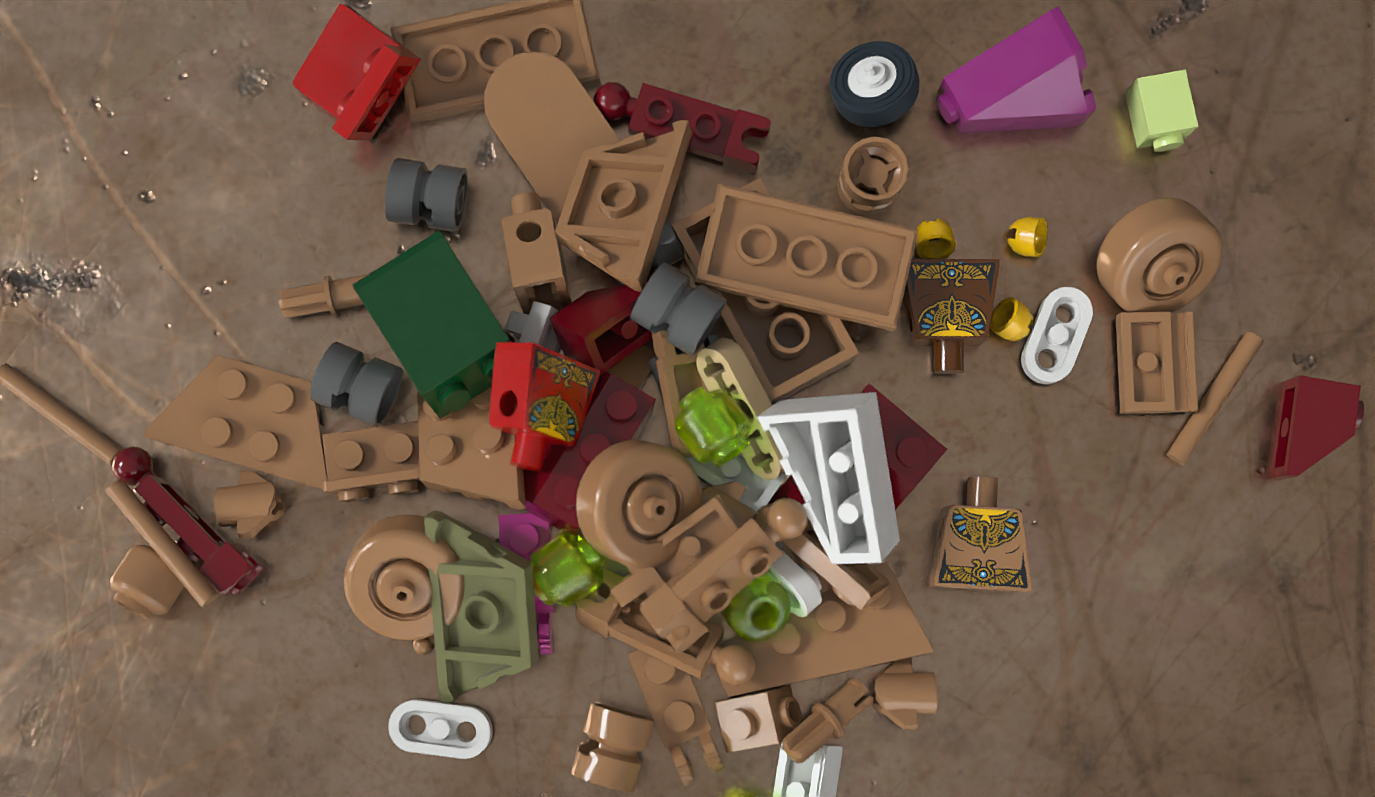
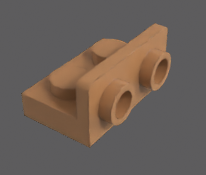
[322,421,421,502]

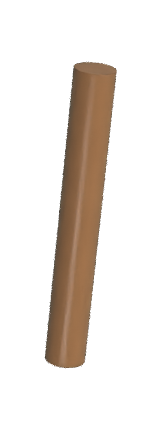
[1166,332,1264,465]
[0,363,123,466]
[105,479,219,608]

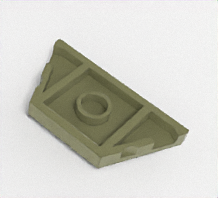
[424,511,539,703]

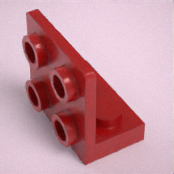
[292,4,421,141]

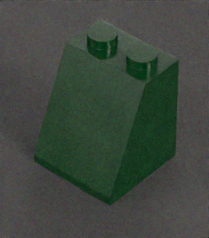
[352,230,511,419]

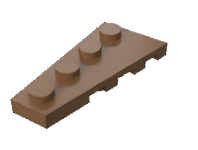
[713,561,934,698]

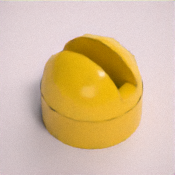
[1007,217,1048,257]
[915,218,956,259]
[990,297,1033,341]

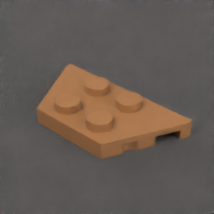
[555,120,692,292]
[417,331,526,510]
[143,355,328,489]

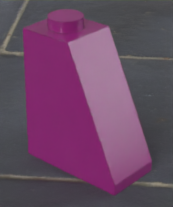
[936,6,1097,134]

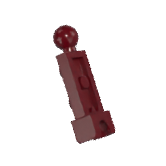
[593,82,771,173]
[112,446,264,596]

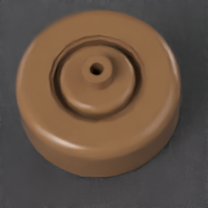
[1097,198,1222,313]
[576,440,703,568]
[344,514,464,640]

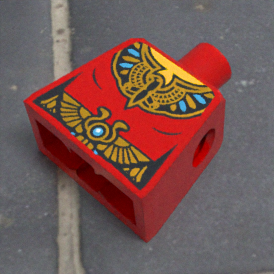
[489,342,600,471]

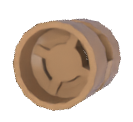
[837,136,909,216]
[571,702,654,792]

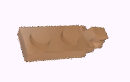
[610,494,741,607]

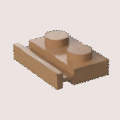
[1116,311,1198,414]

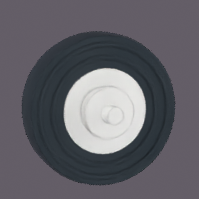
[830,41,919,127]

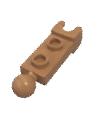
[640,498,808,653]
[575,568,756,686]

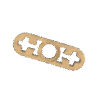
[696,338,785,480]

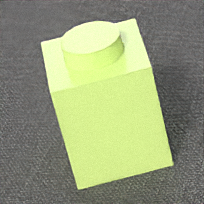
[1125,69,1198,152]

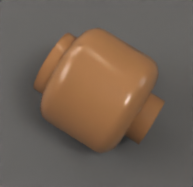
[110,544,184,620]

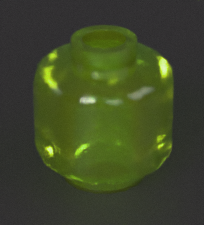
[675,387,751,467]
[530,531,606,608]
[720,573,791,641]

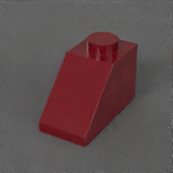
[549,280,652,376]
[1270,375,1364,480]

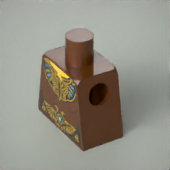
[902,259,999,374]

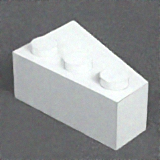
[757,392,900,564]

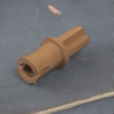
[279,272,371,318]
[782,678,874,764]

